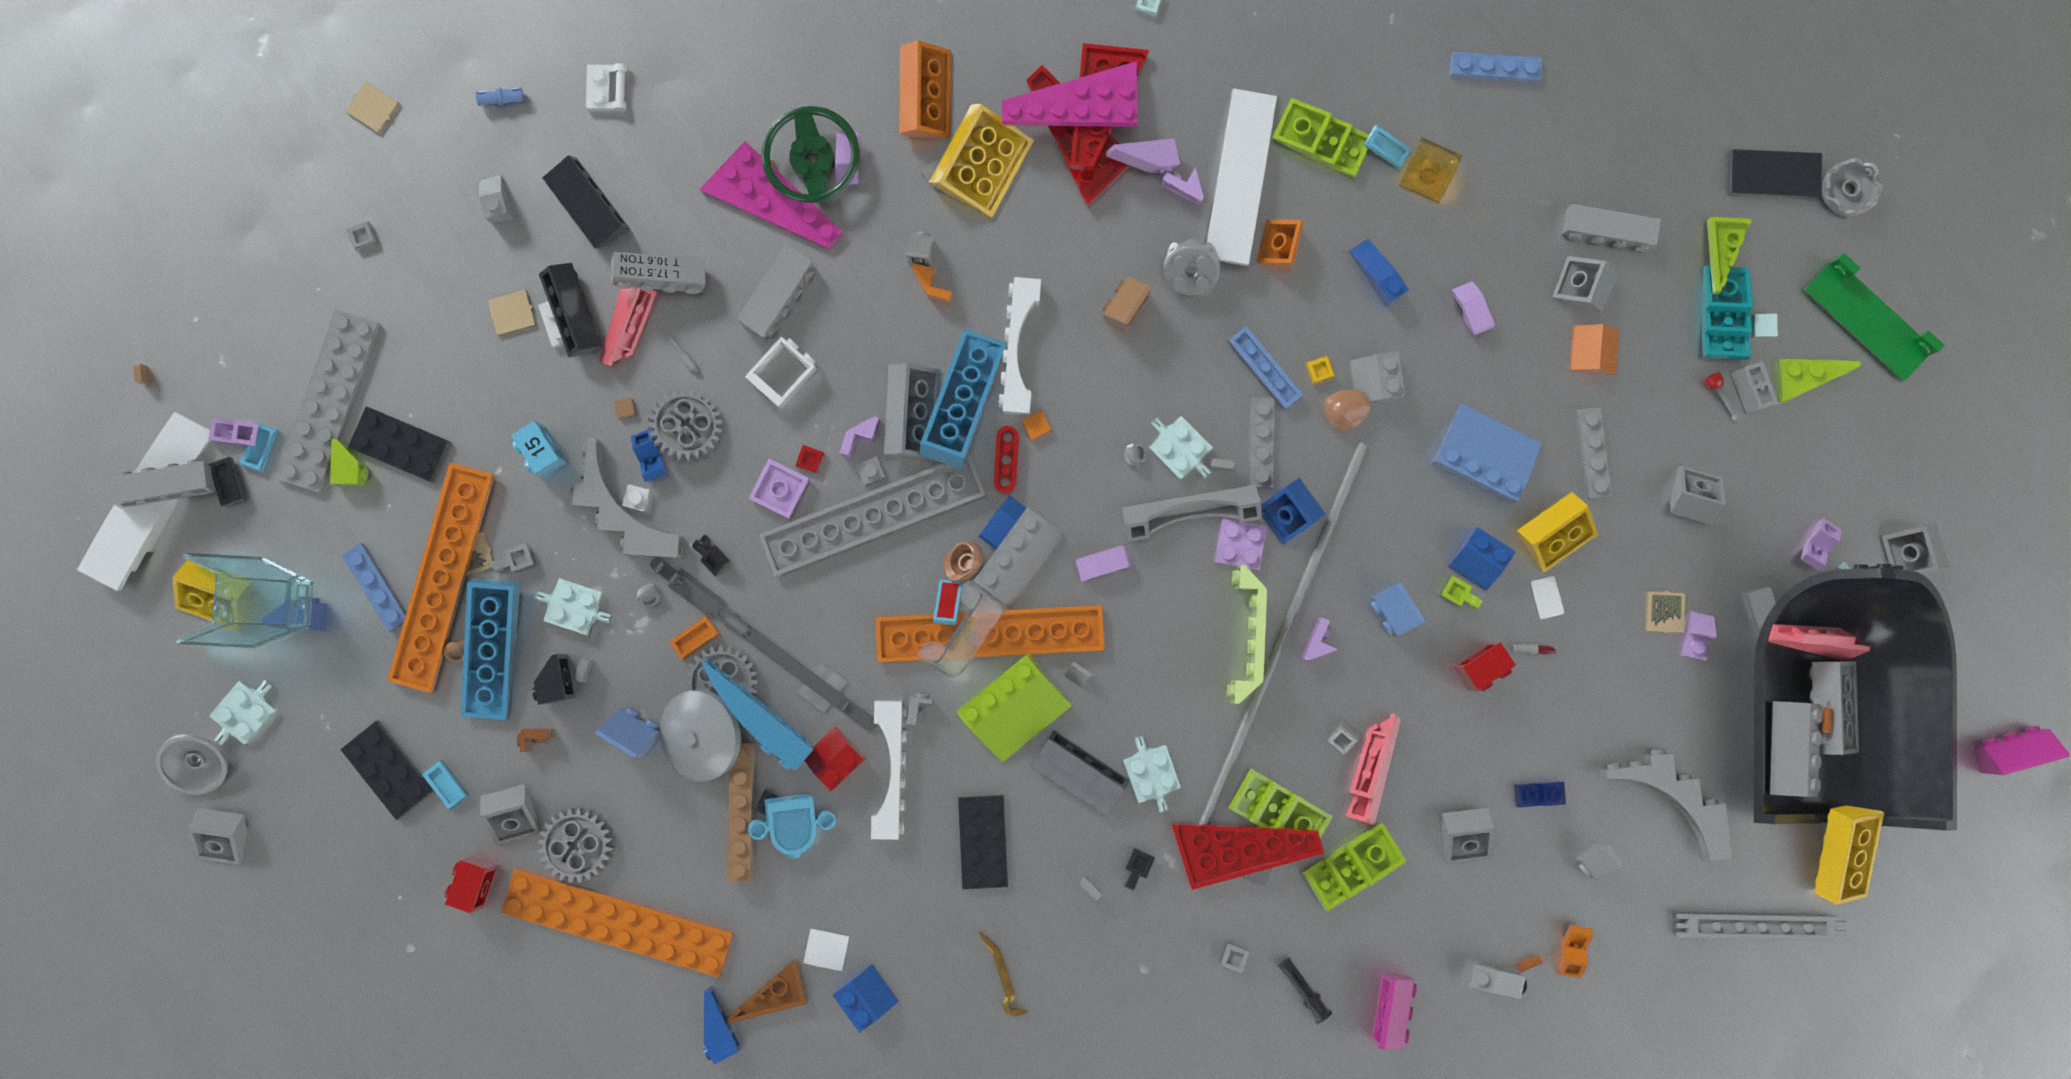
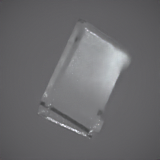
[916,579,1003,677]

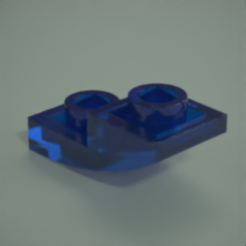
[1514,781,1566,808]

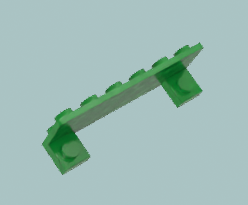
[1804,253,1945,381]

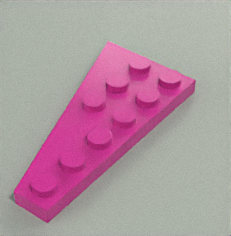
[1002,61,1137,127]
[699,141,843,249]

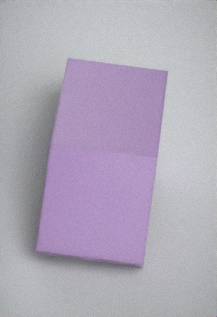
[835,132,860,185]
[1452,281,1495,335]
[840,416,880,458]
[208,418,259,446]
[1801,518,1842,572]
[1075,545,1132,582]

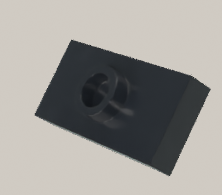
[208,457,245,507]

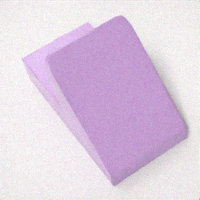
[1161,168,1204,206]
[1681,612,1717,661]
[1301,617,1337,661]

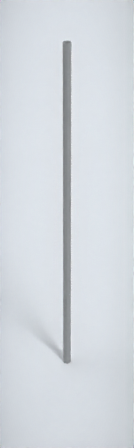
[1199,443,1368,825]

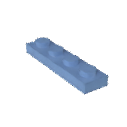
[1450,52,1542,82]
[1228,326,1303,410]
[341,543,406,632]

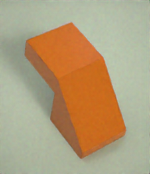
[912,263,952,304]
[1558,925,1593,979]

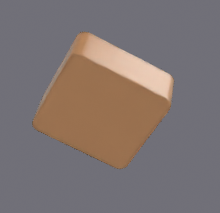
[133,364,149,385]
[614,397,636,419]

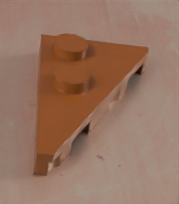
[727,960,807,1024]

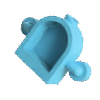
[748,793,836,859]

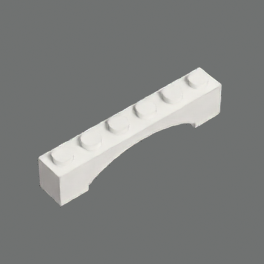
[999,277,1041,416]
[871,701,907,840]

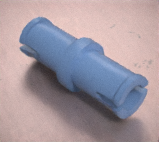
[476,87,524,106]

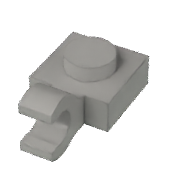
[491,543,535,573]

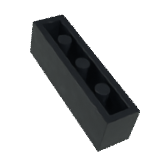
[539,262,602,358]

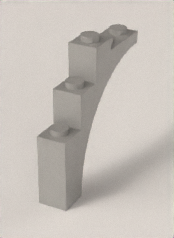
[570,438,683,559]
[1600,749,1733,861]

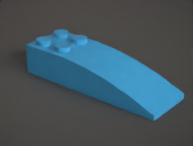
[919,329,1007,469]
[461,578,520,720]
[702,656,813,771]

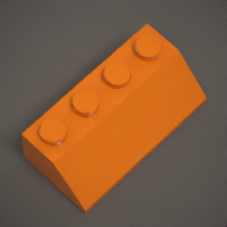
[899,40,951,138]

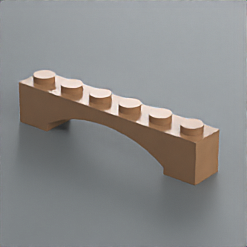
[727,742,757,882]

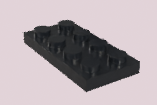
[348,406,451,483]
[340,720,434,820]
[958,795,1008,889]

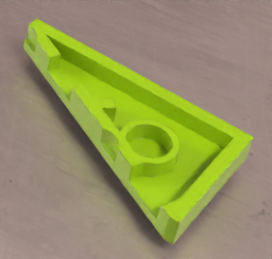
[1707,217,1752,294]
[1779,359,1861,403]

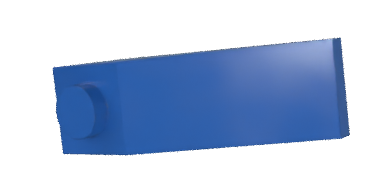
[1349,239,1409,307]
[703,986,742,1064]

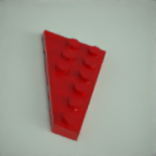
[1070,43,1149,171]
[1026,65,1130,207]
[1172,823,1325,890]

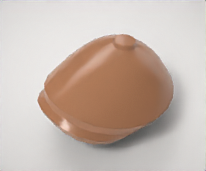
[1325,390,1370,430]
[943,541,984,582]

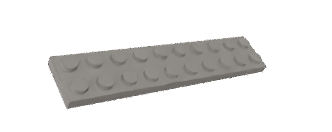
[758,453,986,577]

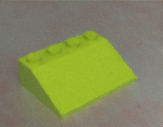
[956,652,1073,762]

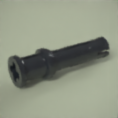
[1278,957,1333,1025]

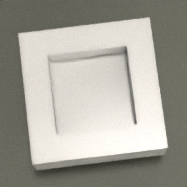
[622,484,651,512]

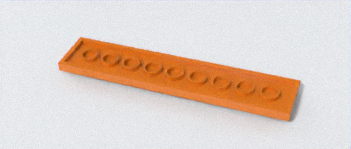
[387,463,495,693]
[875,605,1104,663]
[501,868,734,978]

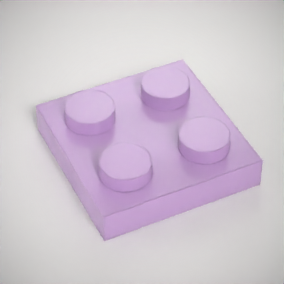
[748,459,810,519]
[1214,518,1267,571]

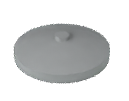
[660,689,741,781]

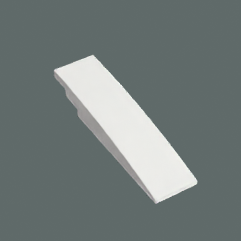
[1206,88,1277,266]
[77,412,211,591]

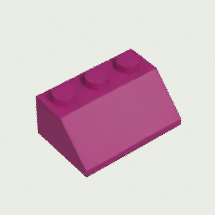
[1974,726,2070,775]
[1372,972,1417,1050]

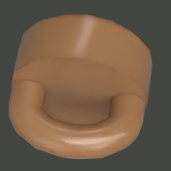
[444,640,464,663]

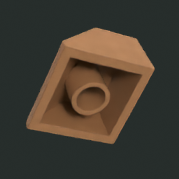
[1102,277,1152,333]

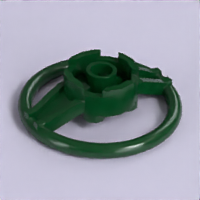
[761,106,860,203]

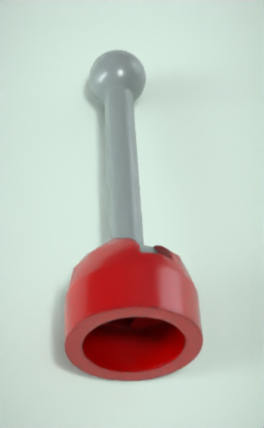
[1703,371,1741,423]

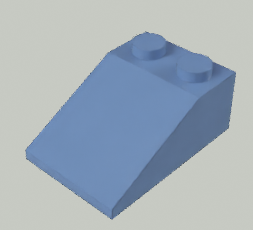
[595,707,660,758]

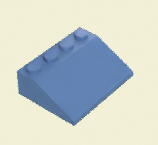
[1431,403,1542,504]

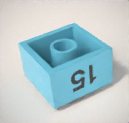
[511,421,569,478]

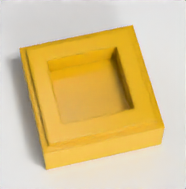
[1306,356,1335,385]

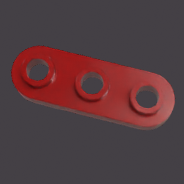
[994,426,1019,494]

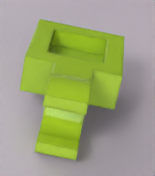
[1440,575,1483,609]

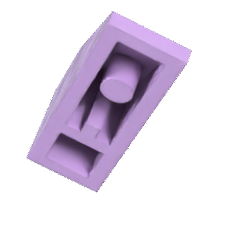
[1105,138,1180,175]

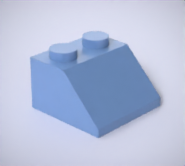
[1370,582,1425,637]

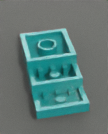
[1701,266,1753,360]

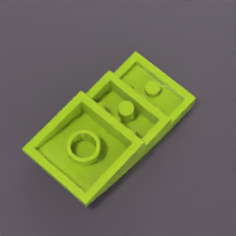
[1272,98,1369,178]
[1228,769,1333,838]
[1301,822,1406,911]

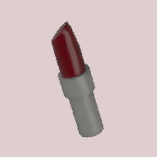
[1511,644,1556,655]

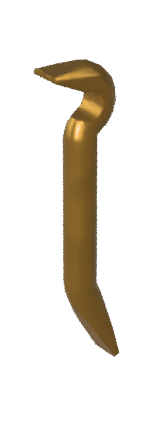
[979,931,1028,1017]

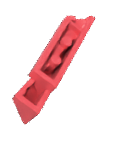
[599,287,657,366]
[1768,624,1871,661]
[1346,714,1401,827]

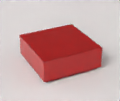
[795,445,824,474]

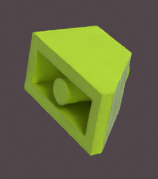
[330,439,368,486]

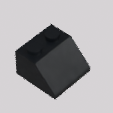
[532,654,576,705]

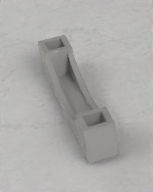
[1122,485,1262,542]

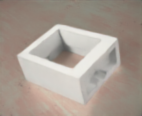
[745,337,817,409]

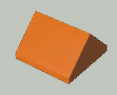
[1256,220,1304,271]
[1570,324,1619,375]

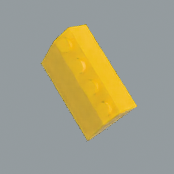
[929,104,1034,218]

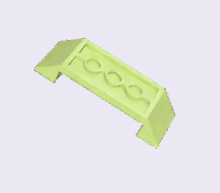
[1227,565,1267,704]

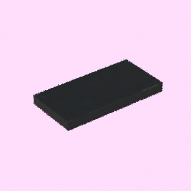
[1729,149,1822,199]

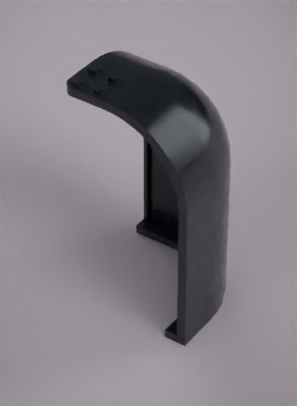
[1754,564,1957,831]

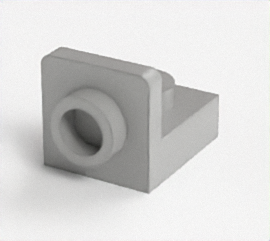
[906,693,933,725]

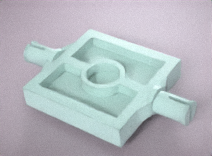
[1149,416,1213,479]
[535,578,612,636]
[209,680,277,745]
[1122,736,1181,812]

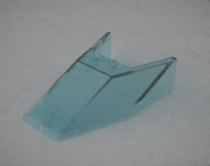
[176,553,314,648]

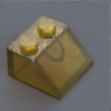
[1399,137,1462,203]

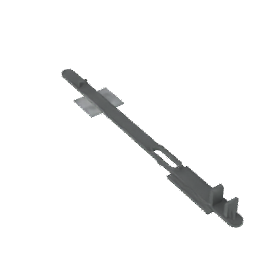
[650,558,876,730]

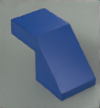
[630,430,666,482]
[978,495,1027,549]

